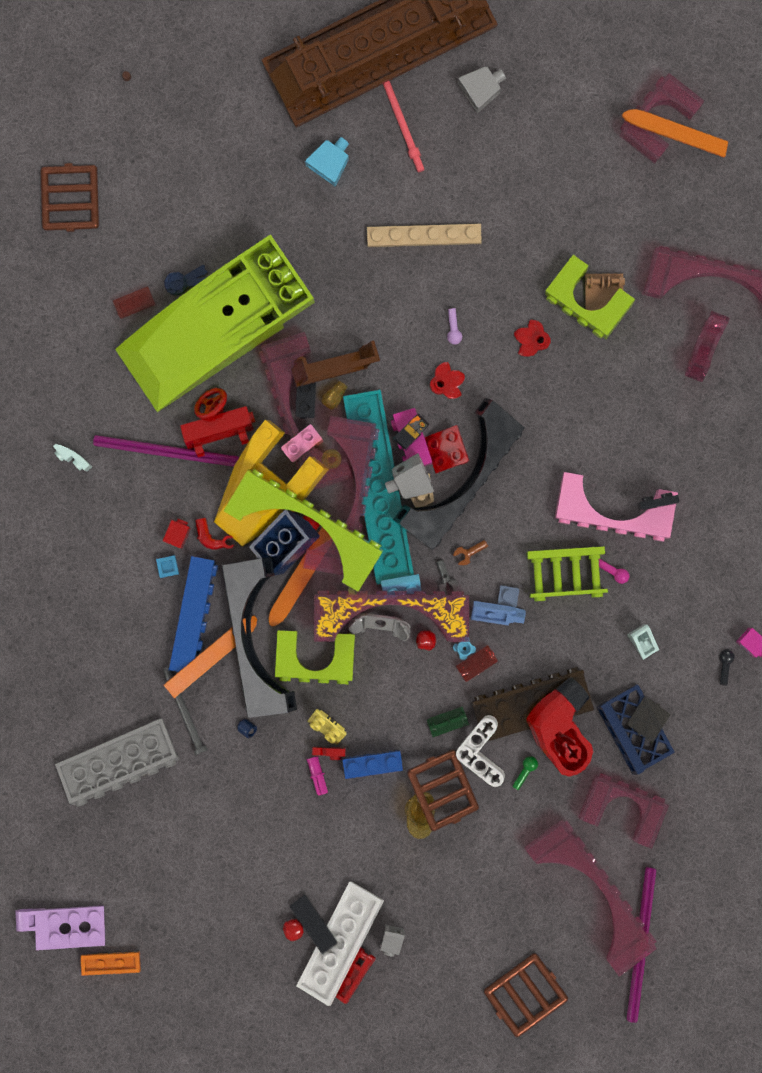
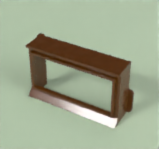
[291,340,380,387]

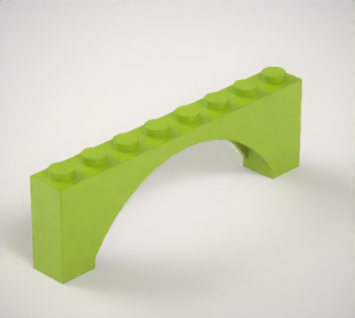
[224,469,383,591]

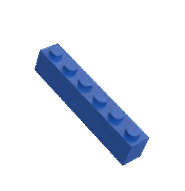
[169,556,218,672]

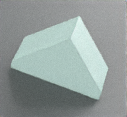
[627,624,659,660]

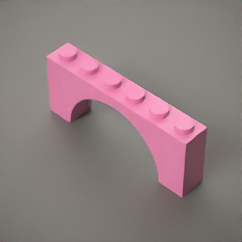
[554,472,678,542]

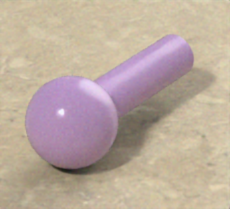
[447,308,462,345]

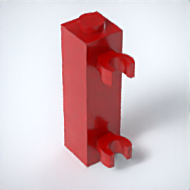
[180,406,255,458]

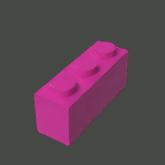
[390,408,432,466]

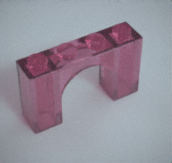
[620,73,704,164]
[578,773,669,849]

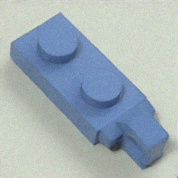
[471,601,526,626]

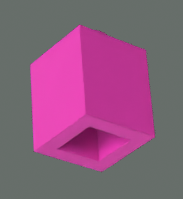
[736,628,762,658]

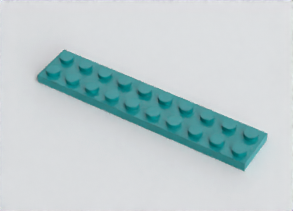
[343,390,414,585]

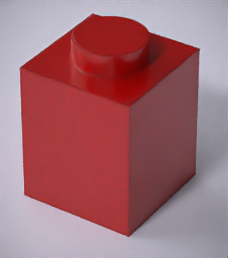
[163,518,191,549]

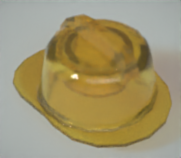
[405,792,435,839]

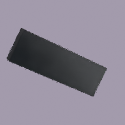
[289,895,339,955]

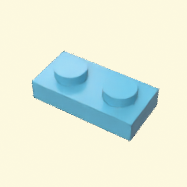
[381,574,422,598]

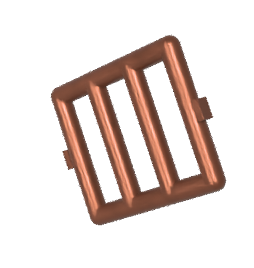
[41,163,99,232]
[407,750,479,831]
[484,953,568,1037]

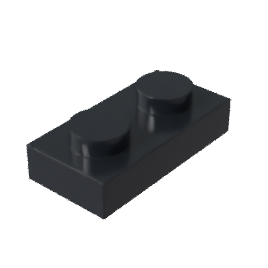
[637,492,680,511]

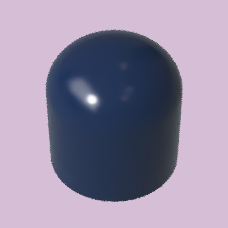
[237,719,257,738]

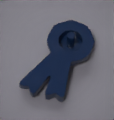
[164,265,208,296]

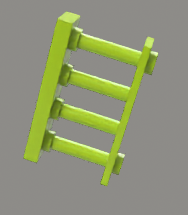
[526,546,608,601]

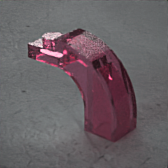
[685,311,729,382]

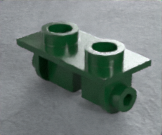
[426,706,469,737]

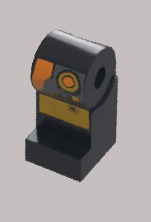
[393,413,429,451]

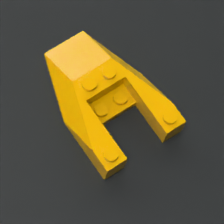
[214,420,329,546]

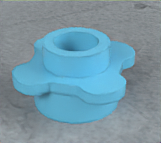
[453,637,476,660]

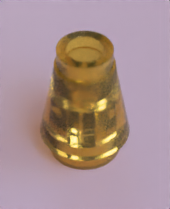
[321,381,347,410]
[322,449,341,469]

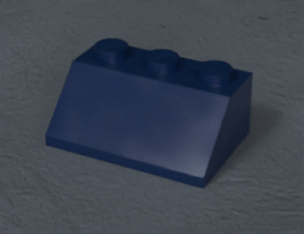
[249,509,320,575]

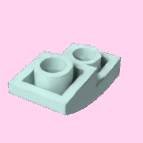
[53,444,92,472]

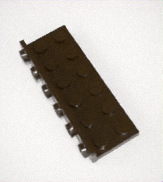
[471,667,594,742]

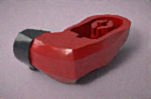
[527,677,593,777]

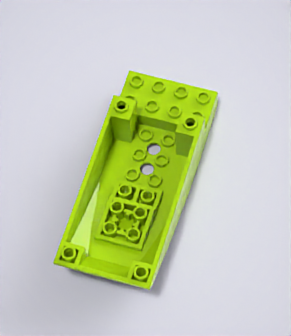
[115,234,315,412]

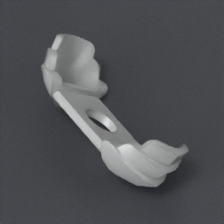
[349,613,411,641]

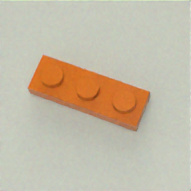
[81,952,141,976]

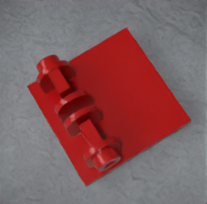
[424,425,469,474]

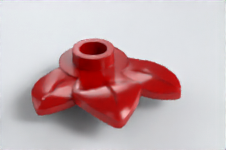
[514,320,551,357]
[430,362,465,399]

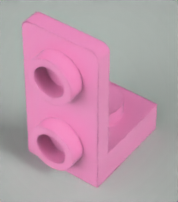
[281,424,323,462]

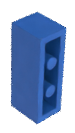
[343,750,403,779]

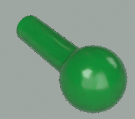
[512,756,538,790]

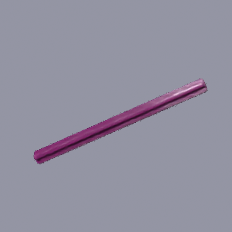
[93,435,239,467]
[627,867,656,1023]

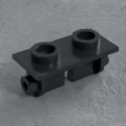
[295,382,316,419]

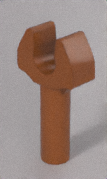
[453,540,488,566]

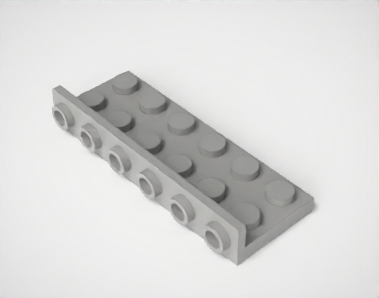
[55,718,180,807]

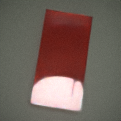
[113,286,156,319]

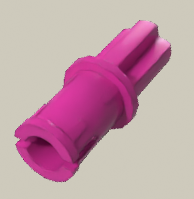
[306,756,328,795]

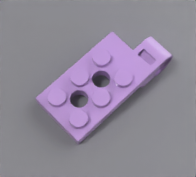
[16,906,105,950]

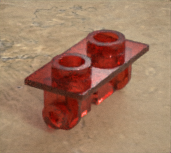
[456,645,498,682]

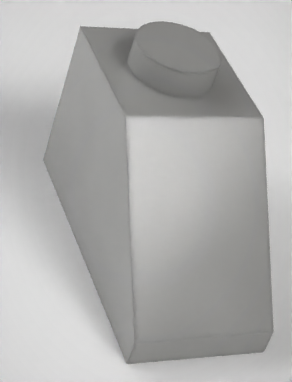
[380,924,405,957]

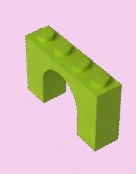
[545,255,635,339]
[275,630,355,684]

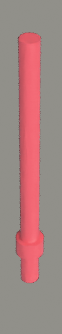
[383,81,425,173]

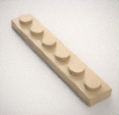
[367,224,482,247]

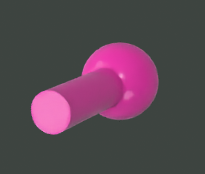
[599,559,630,584]

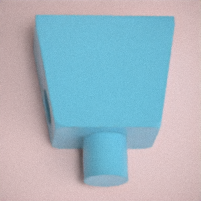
[305,137,349,186]

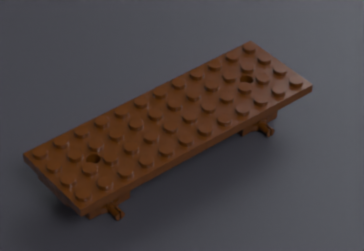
[261,0,498,128]

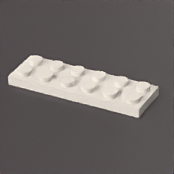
[297,882,384,1006]

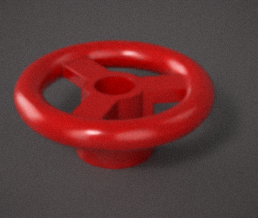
[194,388,227,419]

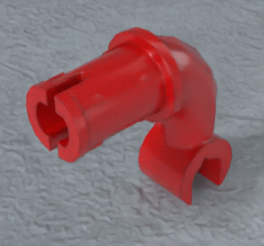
[195,518,234,550]

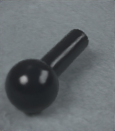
[719,649,735,686]

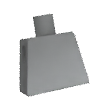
[458,67,506,113]
[385,453,434,499]

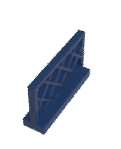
[596,684,675,775]

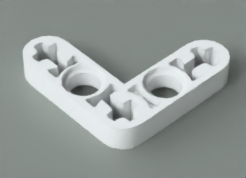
[456,715,505,787]

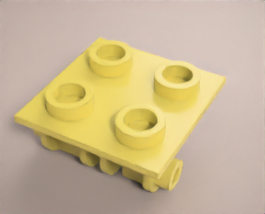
[307,709,347,745]

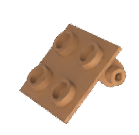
[585,274,625,311]

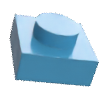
[156,555,179,578]

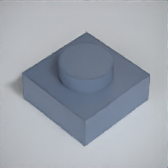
[497,585,519,608]

